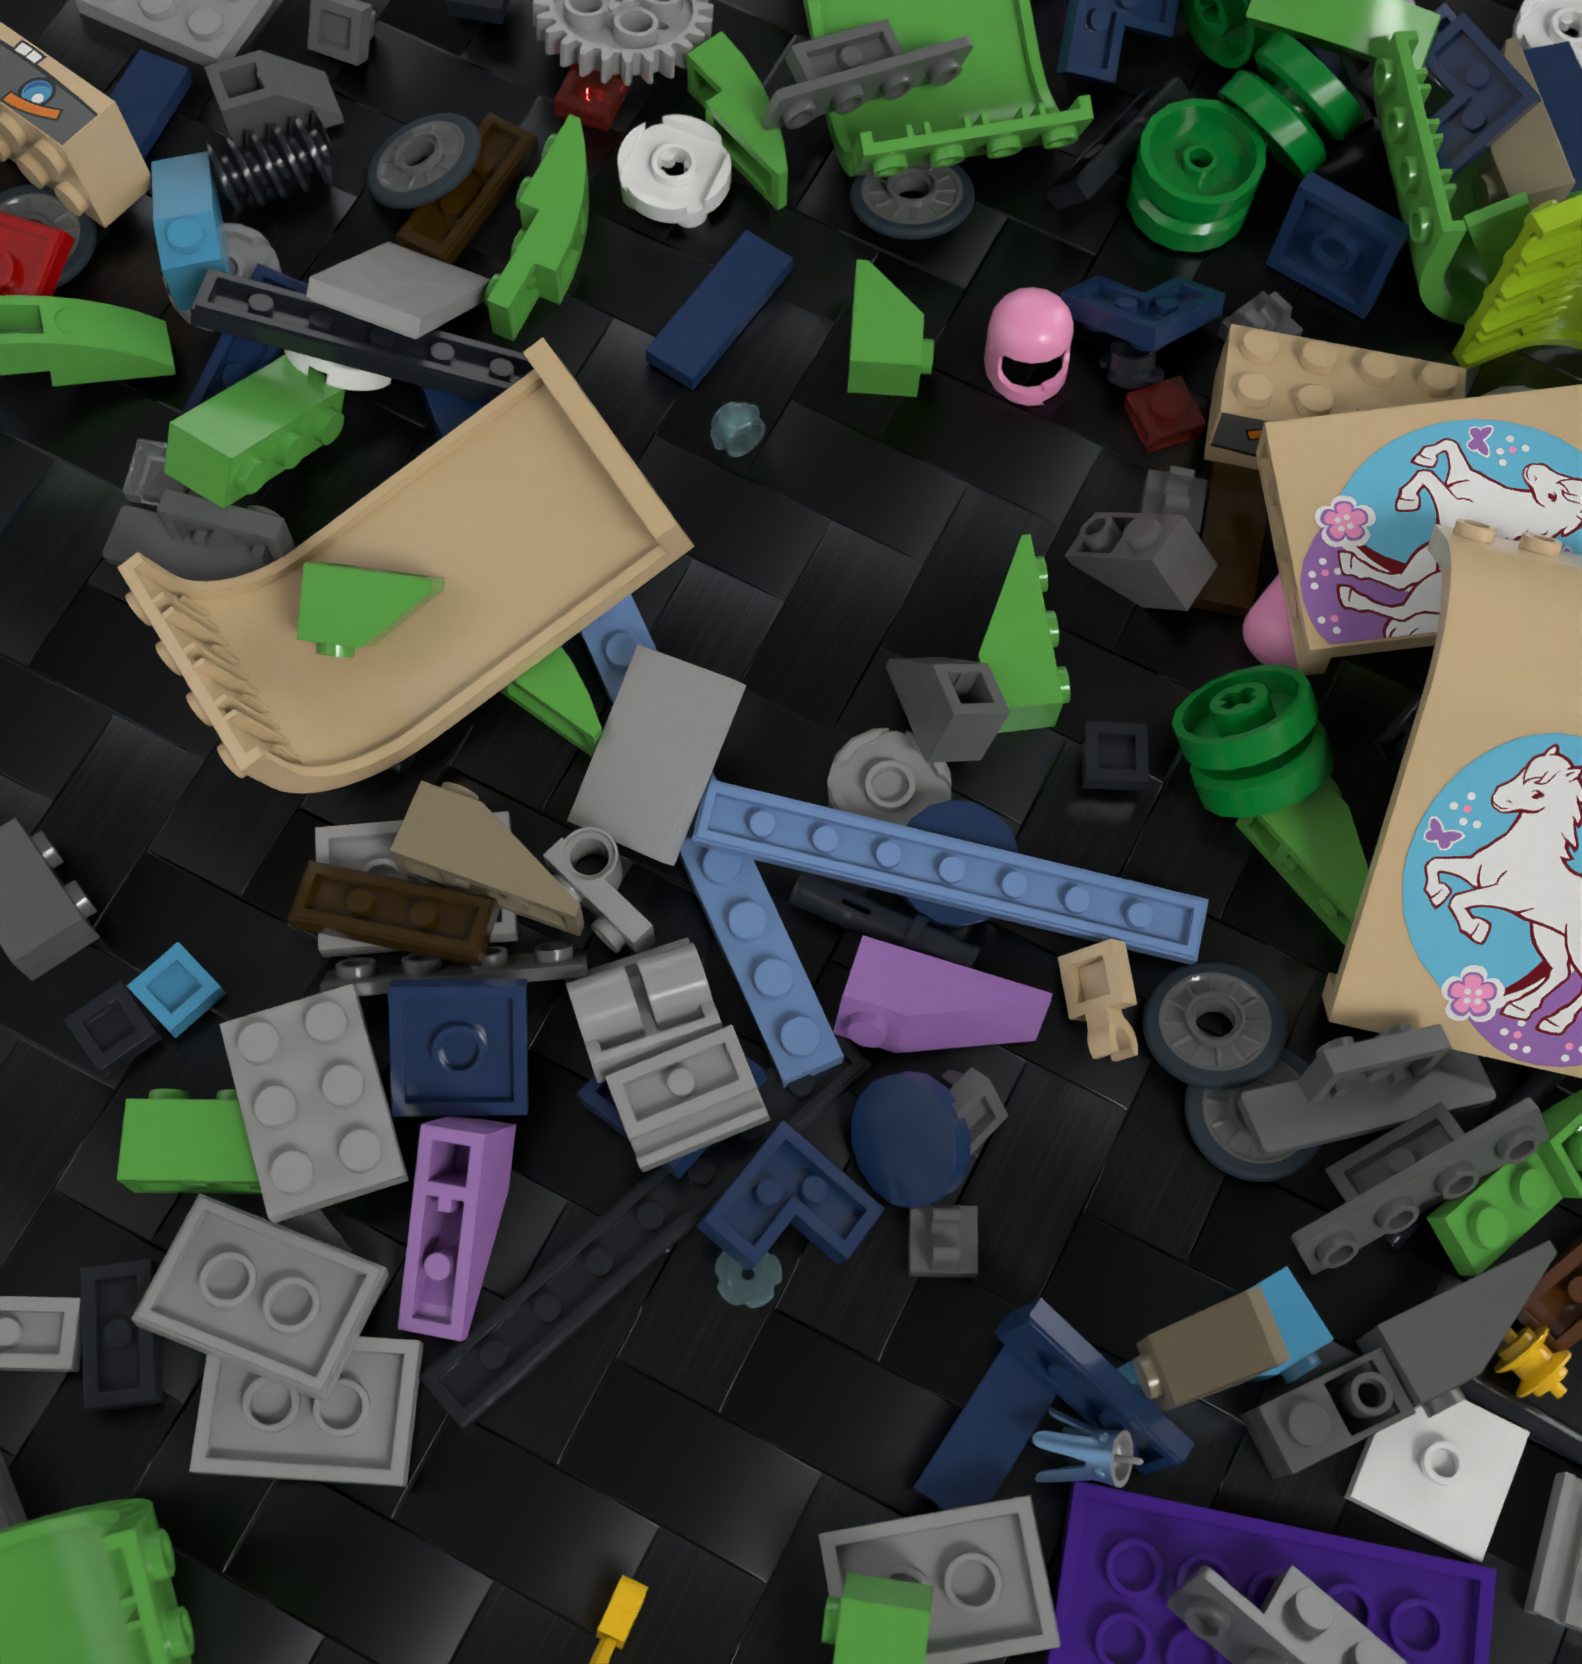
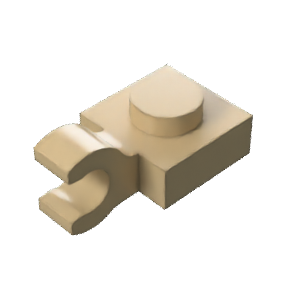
[1058,939,1138,1062]

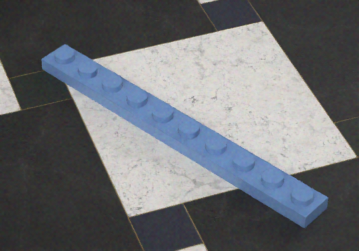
[579,594,844,1088]

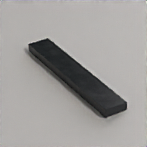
[191,268,566,404]

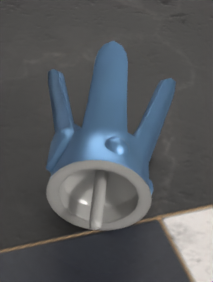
[1032,1408,1143,1488]

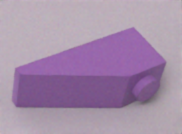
[833,936,1052,1053]
[398,1116,516,1341]

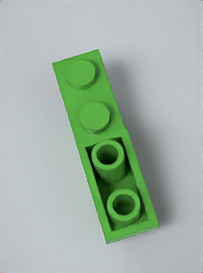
[484,114,589,341]
[0,295,175,386]
[1427,1089,1582,1276]

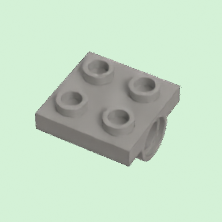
[564,937,723,1083]

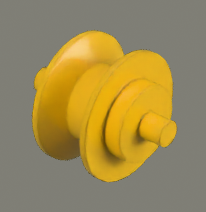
[1494,1326,1572,1399]

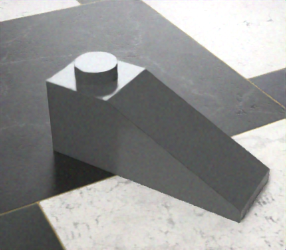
[1356,1240,1557,1418]

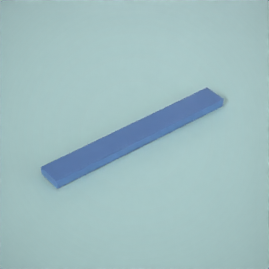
[691,779,1209,965]

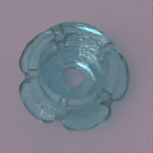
[710,402,766,457]
[715,1251,782,1308]

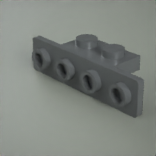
[761,19,974,130]
[103,489,297,581]
[320,941,589,1001]
[1237,1024,1496,1158]
[1291,1098,1549,1274]
[1167,1565,1408,1664]

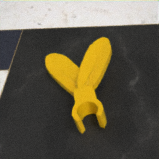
[589,1575,648,1664]

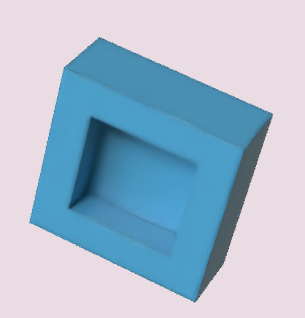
[127,942,226,1038]

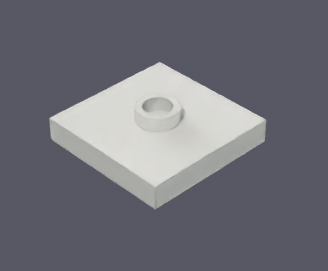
[1344,1400,1530,1563]

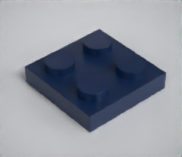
[1265,171,1410,319]
[388,978,529,1117]

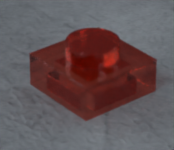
[554,63,628,132]
[1124,375,1206,453]

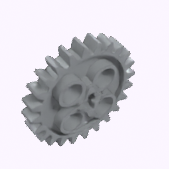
[533,0,713,85]

